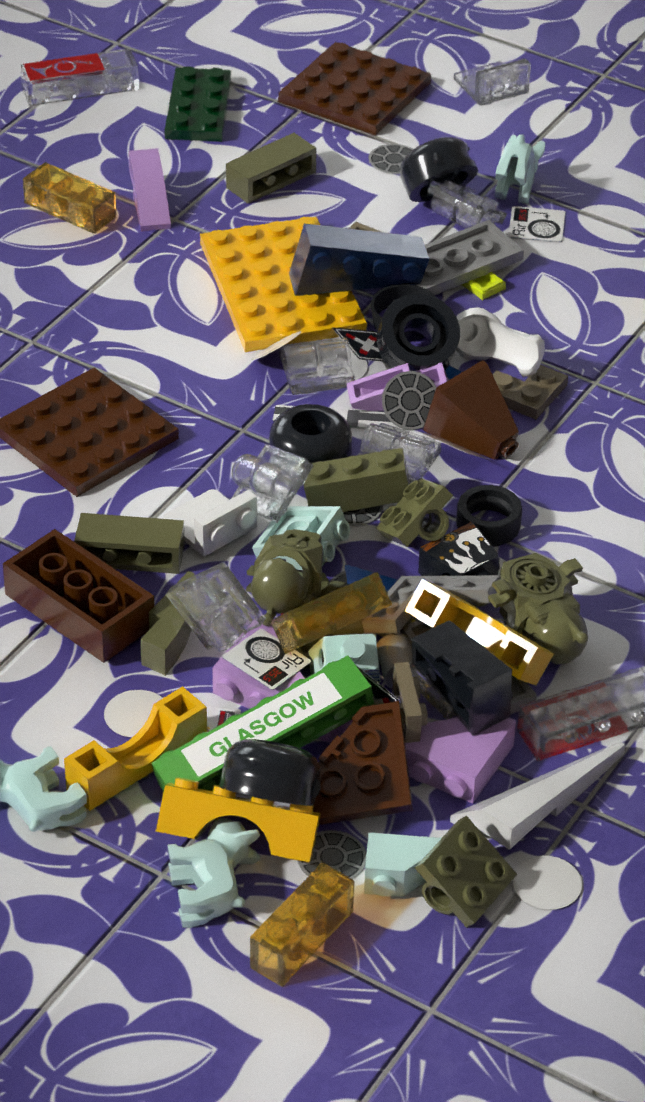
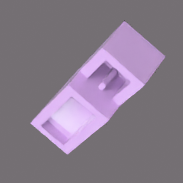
[129,148,171,231]
[346,362,449,411]

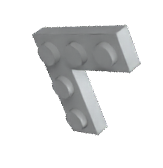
[362,575,500,637]

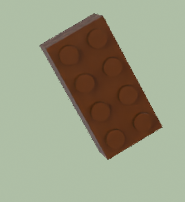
[3,529,155,663]

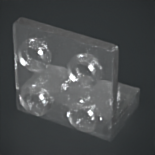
[454,59,531,106]

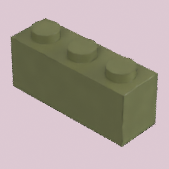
[226,133,316,204]
[302,448,410,512]
[74,513,185,574]

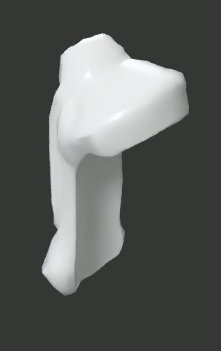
[456,307,545,377]

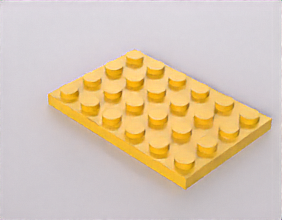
[200,216,367,352]

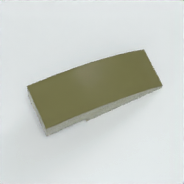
[141,571,195,676]

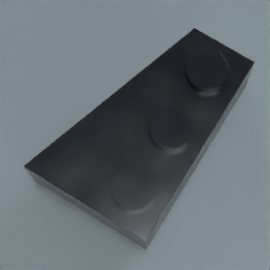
[412,620,513,736]

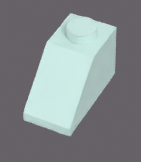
[364,832,441,897]

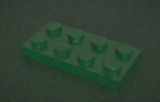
[165,66,231,142]

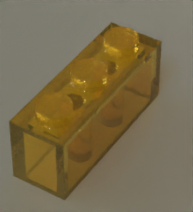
[23,162,116,234]
[270,572,393,654]
[250,862,355,987]

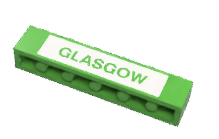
[152,655,374,792]

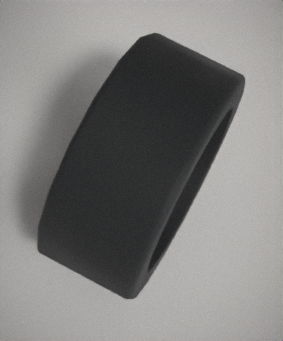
[456,485,522,546]

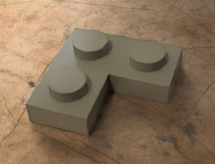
[492,365,568,420]
[392,662,427,743]

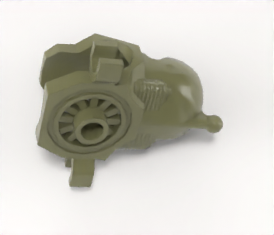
[246,529,345,626]
[488,553,588,665]

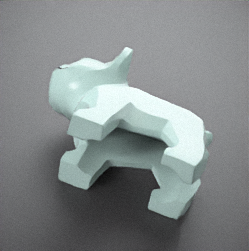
[495,134,545,204]
[0,746,87,832]
[168,818,260,928]

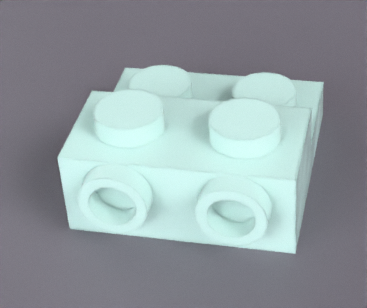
[252,506,350,570]

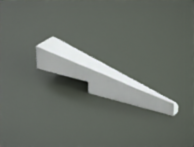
[450,742,626,850]

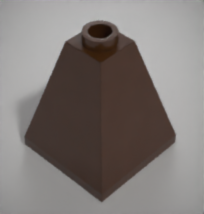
[423,360,519,460]

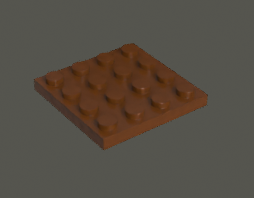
[278,42,431,136]
[0,368,179,497]

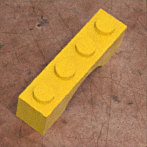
[405,579,554,685]
[64,686,207,811]
[156,778,321,863]

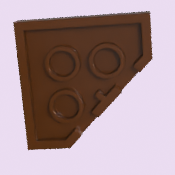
[312,701,413,825]

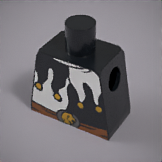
[418,522,500,576]

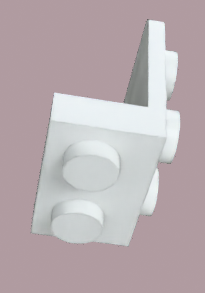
[163,489,257,557]

